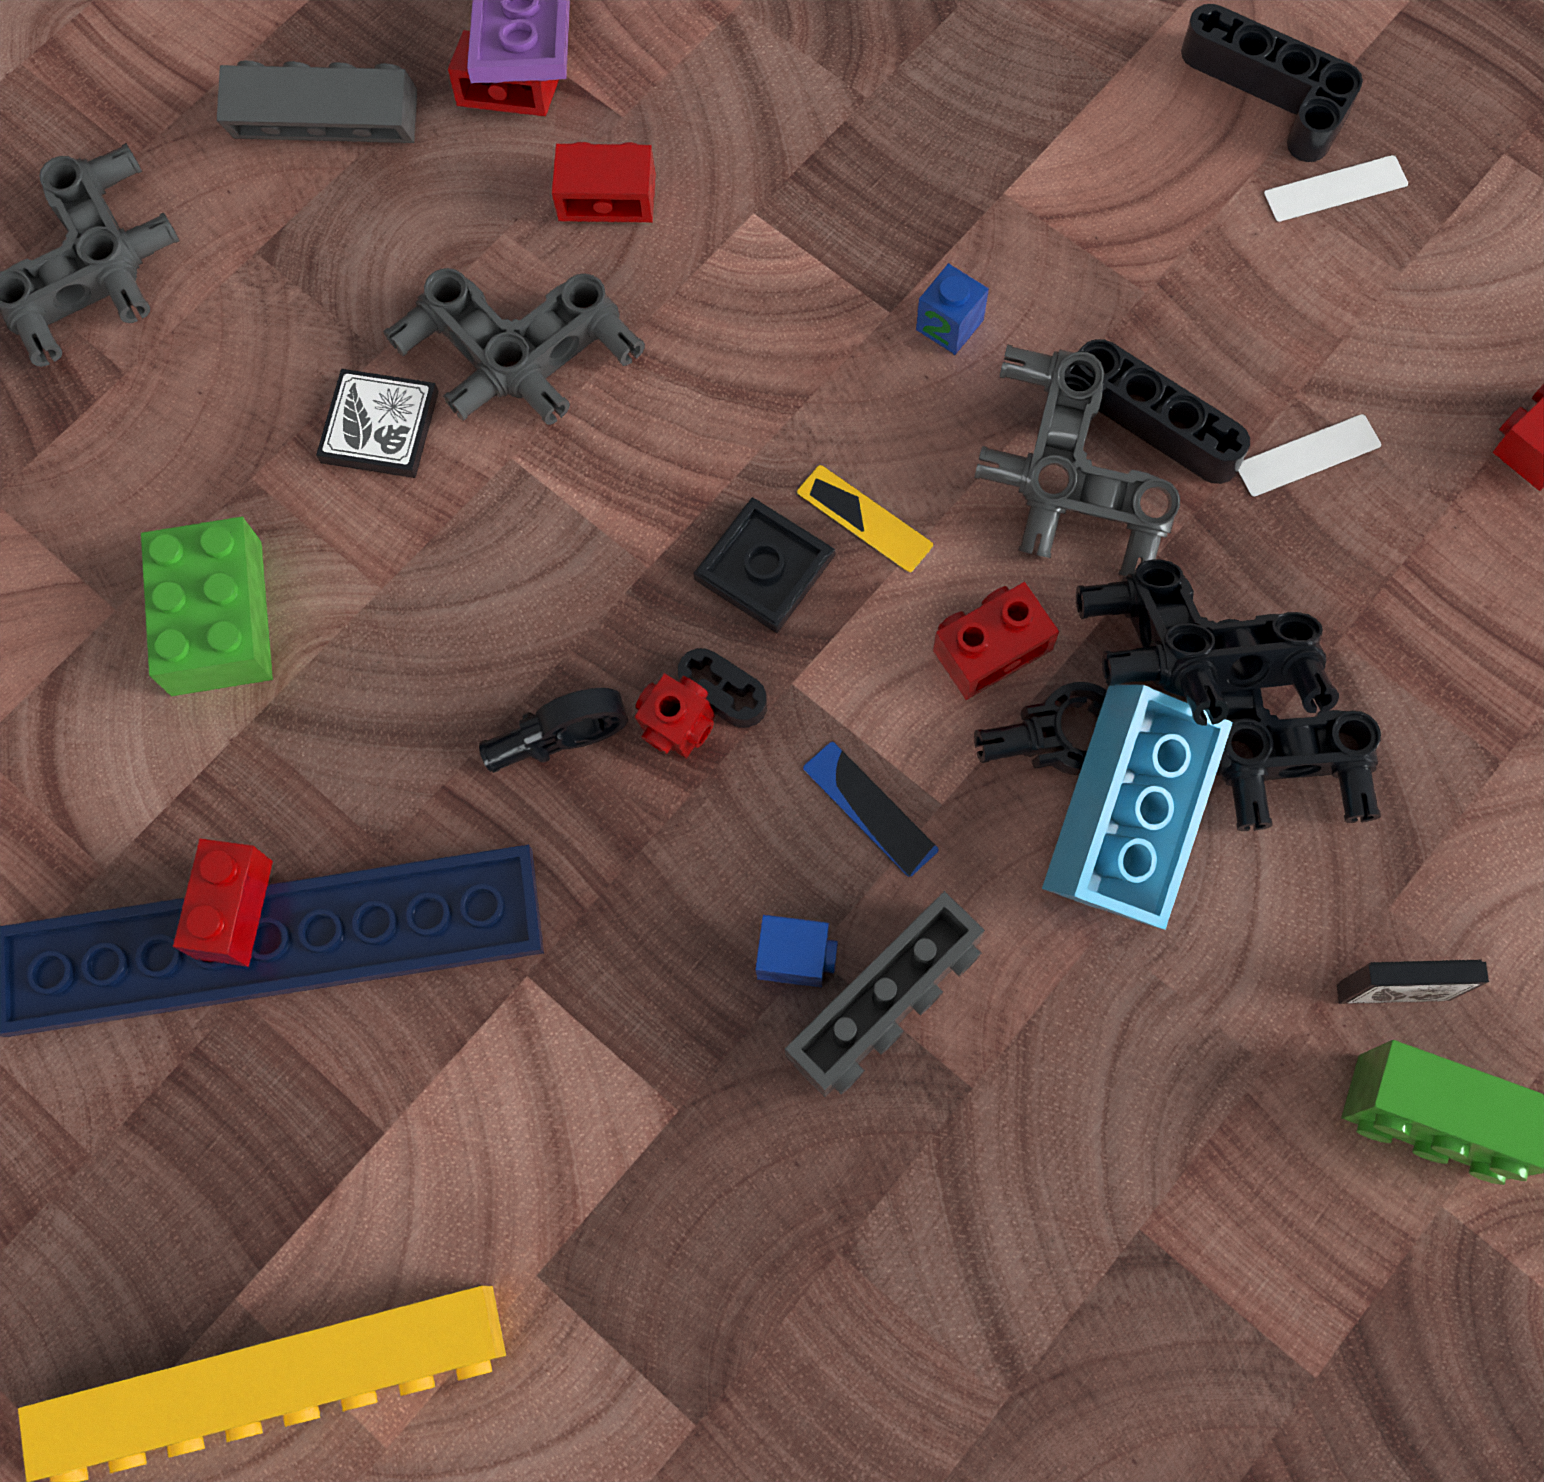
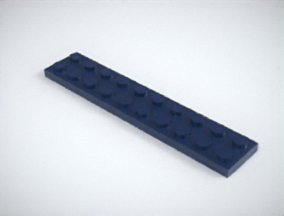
[0,844,544,1038]

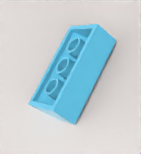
[1042,684,1233,930]

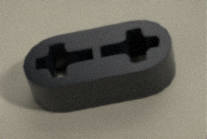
[678,648,767,728]

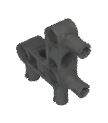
[0,143,180,367]
[383,268,645,425]
[974,344,1180,576]

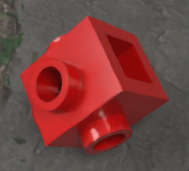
[634,673,715,759]

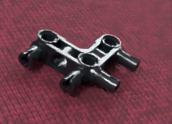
[1076,559,1339,726]
[1216,619,1381,831]

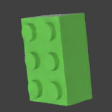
[141,516,273,697]
[1341,1040,1544,1185]

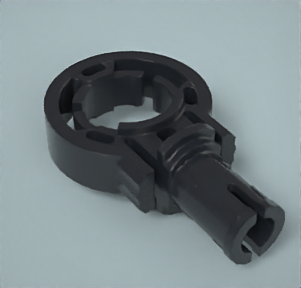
[974,682,1107,775]
[479,688,628,773]

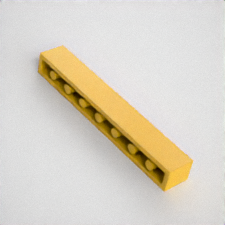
[18,1285,506,1482]

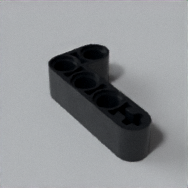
[1181,4,1363,162]
[1043,339,1250,484]

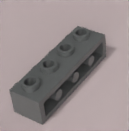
[217,60,417,143]
[785,891,985,1097]

